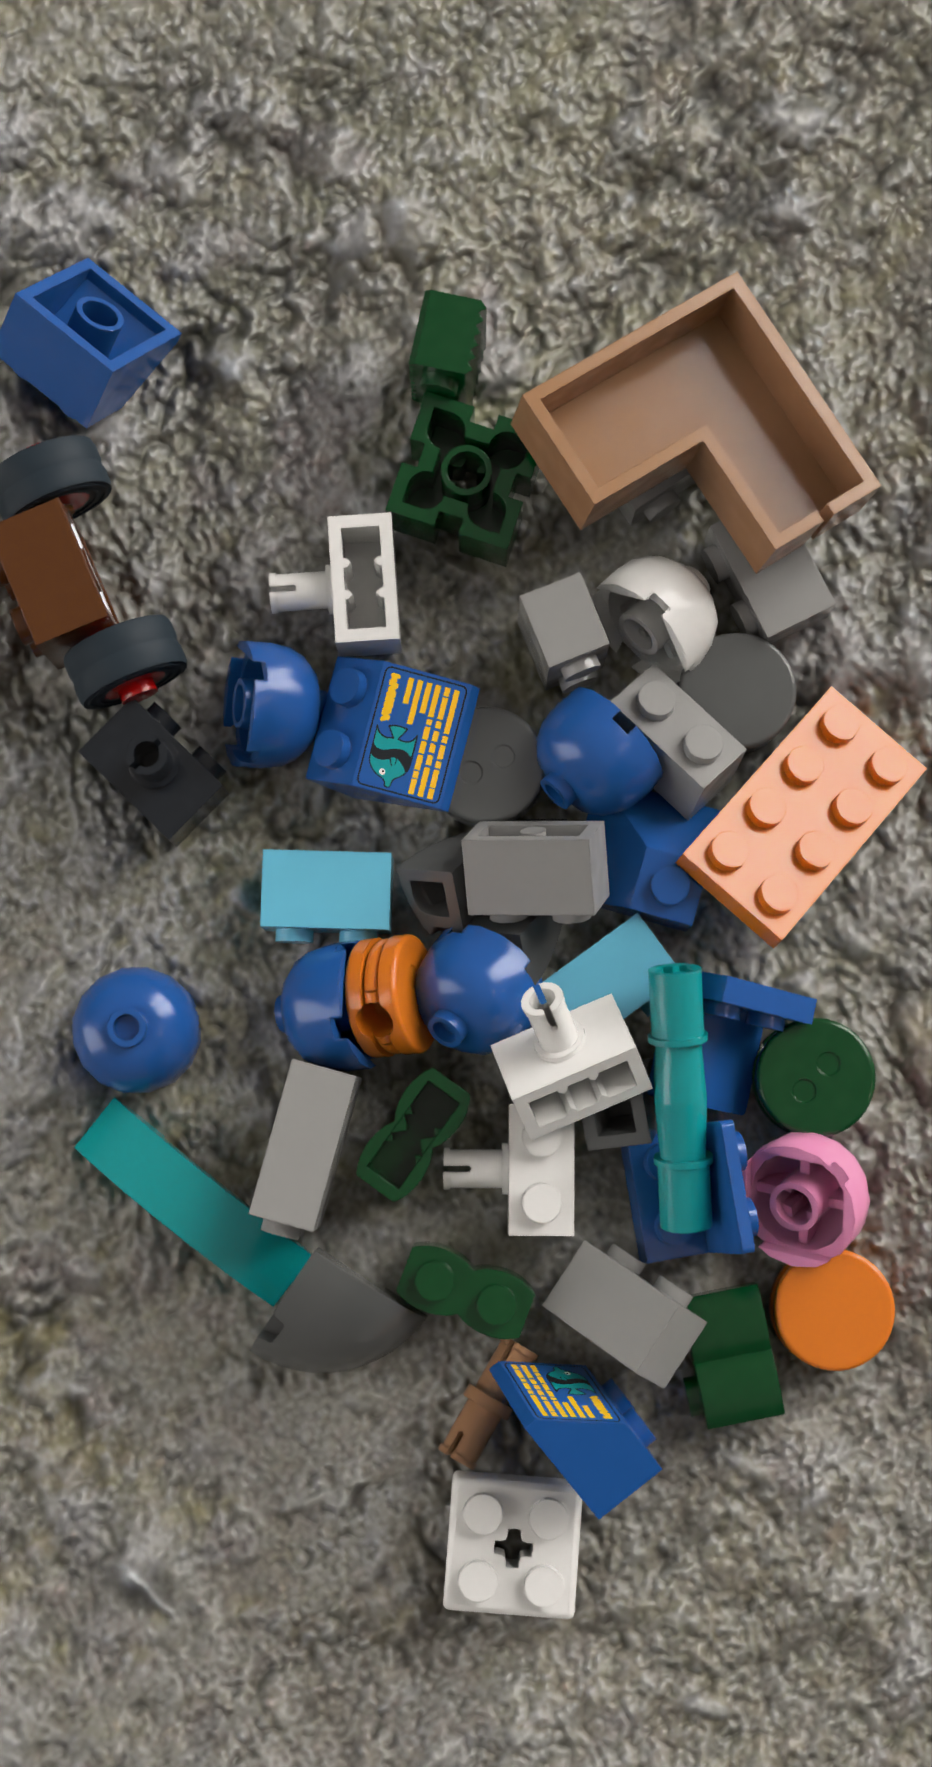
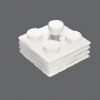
[443,1470,582,1619]

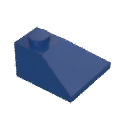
[586,791,720,932]

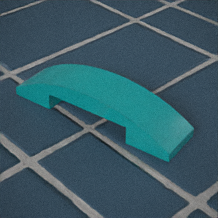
[74,1097,312,1307]

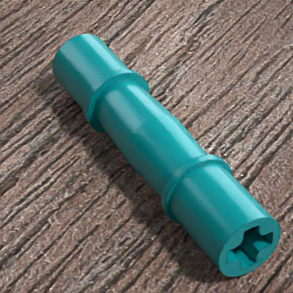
[648,963,713,1234]

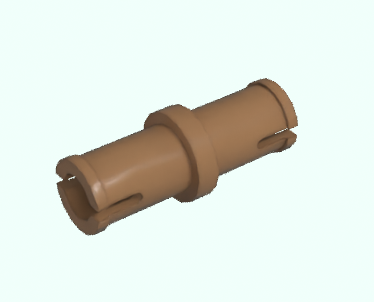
[438,1339,539,1470]

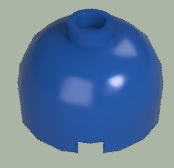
[223,641,328,768]
[536,687,663,816]
[414,925,546,1055]
[274,940,376,1071]
[72,967,201,1093]

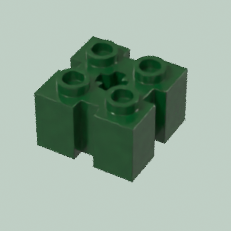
[385,391,540,567]

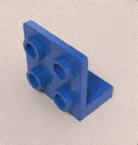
[647,972,817,1115]
[621,1119,759,1264]

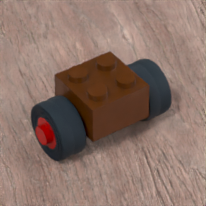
[0,435,187,709]

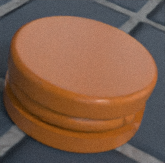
[345,934,434,1058]
[769,1250,895,1371]

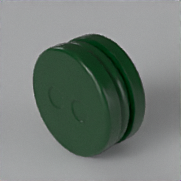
[751,1018,876,1137]

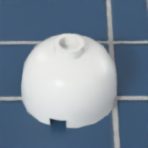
[591,556,718,683]

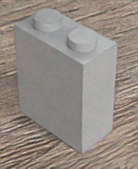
[248,1059,362,1240]

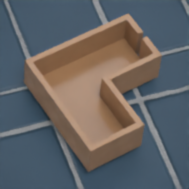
[511,271,881,574]

